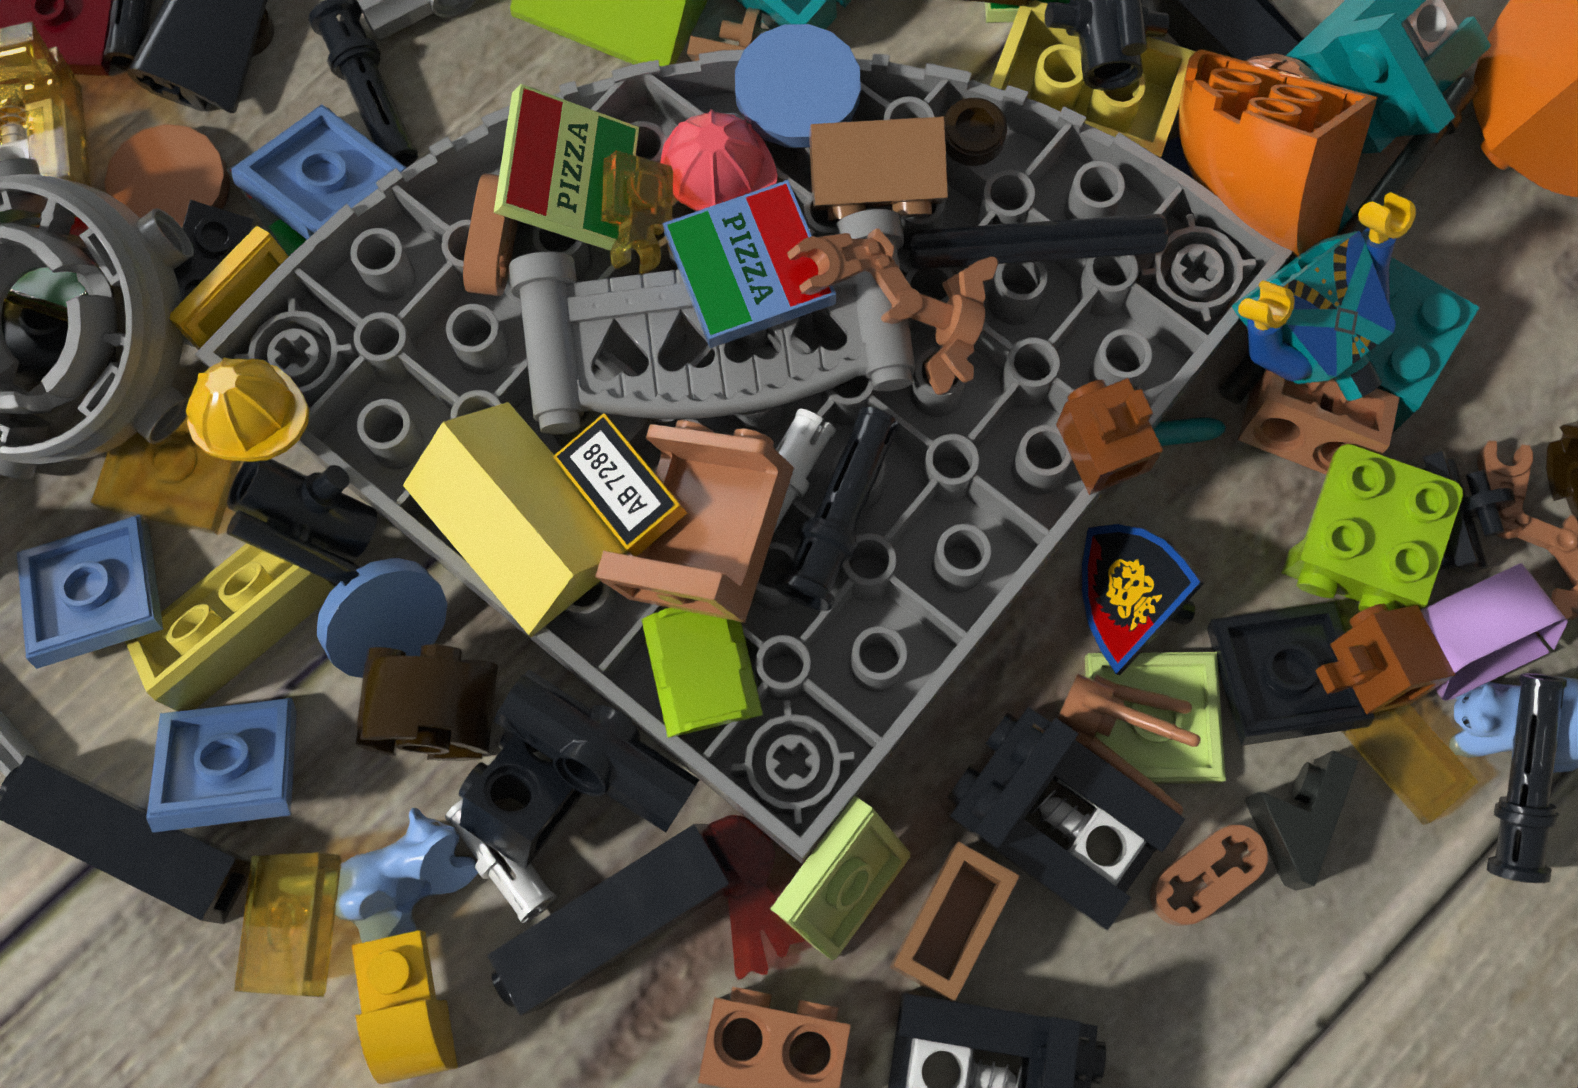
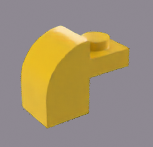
[352,930,458,1085]

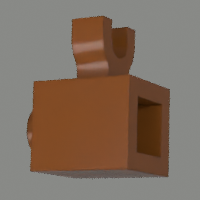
[1056,378,1163,495]
[1315,604,1456,714]

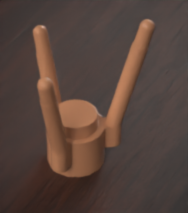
[1058,673,1201,815]

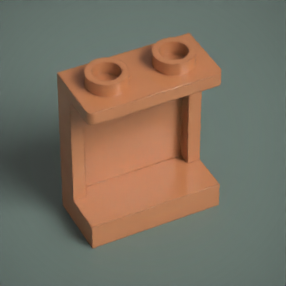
[595,420,794,623]

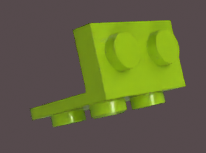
[1281,444,1463,611]

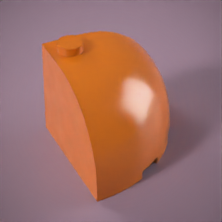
[1473,0,1578,197]
[1179,49,1378,257]

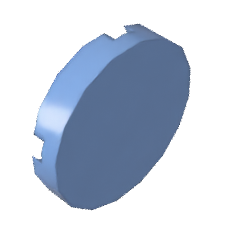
[735,24,861,148]
[316,558,447,678]

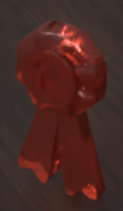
[709,815,805,980]

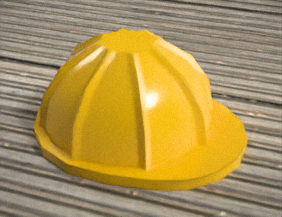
[186,357,310,462]

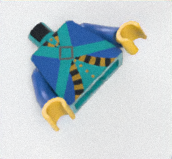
[1232,192,1416,401]

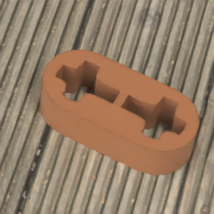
[463,173,518,296]
[1149,825,1268,926]

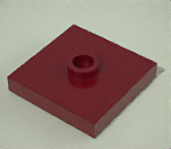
[0,0,113,76]

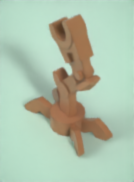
[787,228,998,395]
[1477,440,1578,637]

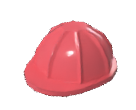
[660,109,778,211]

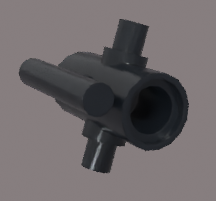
[1044,0,1169,90]
[227,459,377,586]

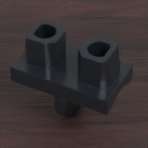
[1421,451,1516,573]

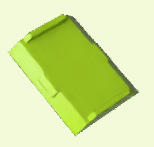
[641,608,763,738]

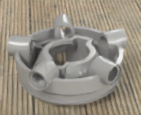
[0,158,194,479]

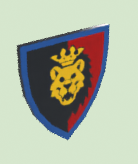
[1082,524,1204,675]

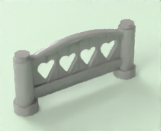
[508,209,916,434]

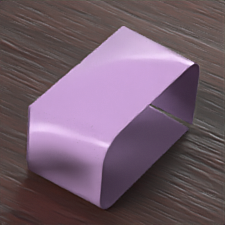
[1421,563,1568,701]

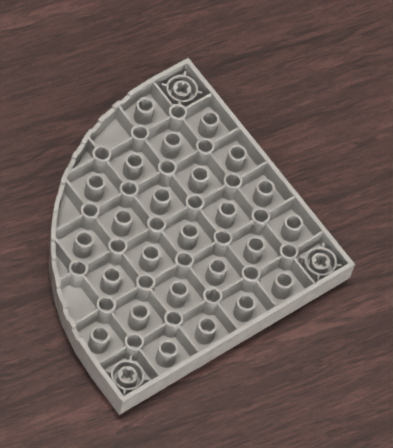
[195,50,1293,865]

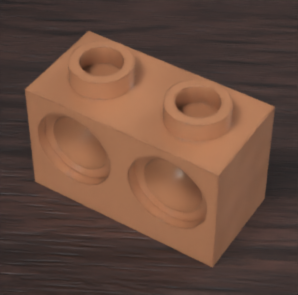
[1238,370,1400,475]
[698,987,851,1088]

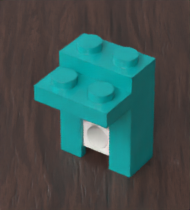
[1286,0,1491,154]

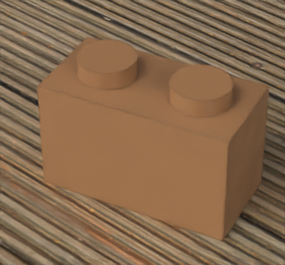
[809,116,948,222]
[889,842,1020,1001]

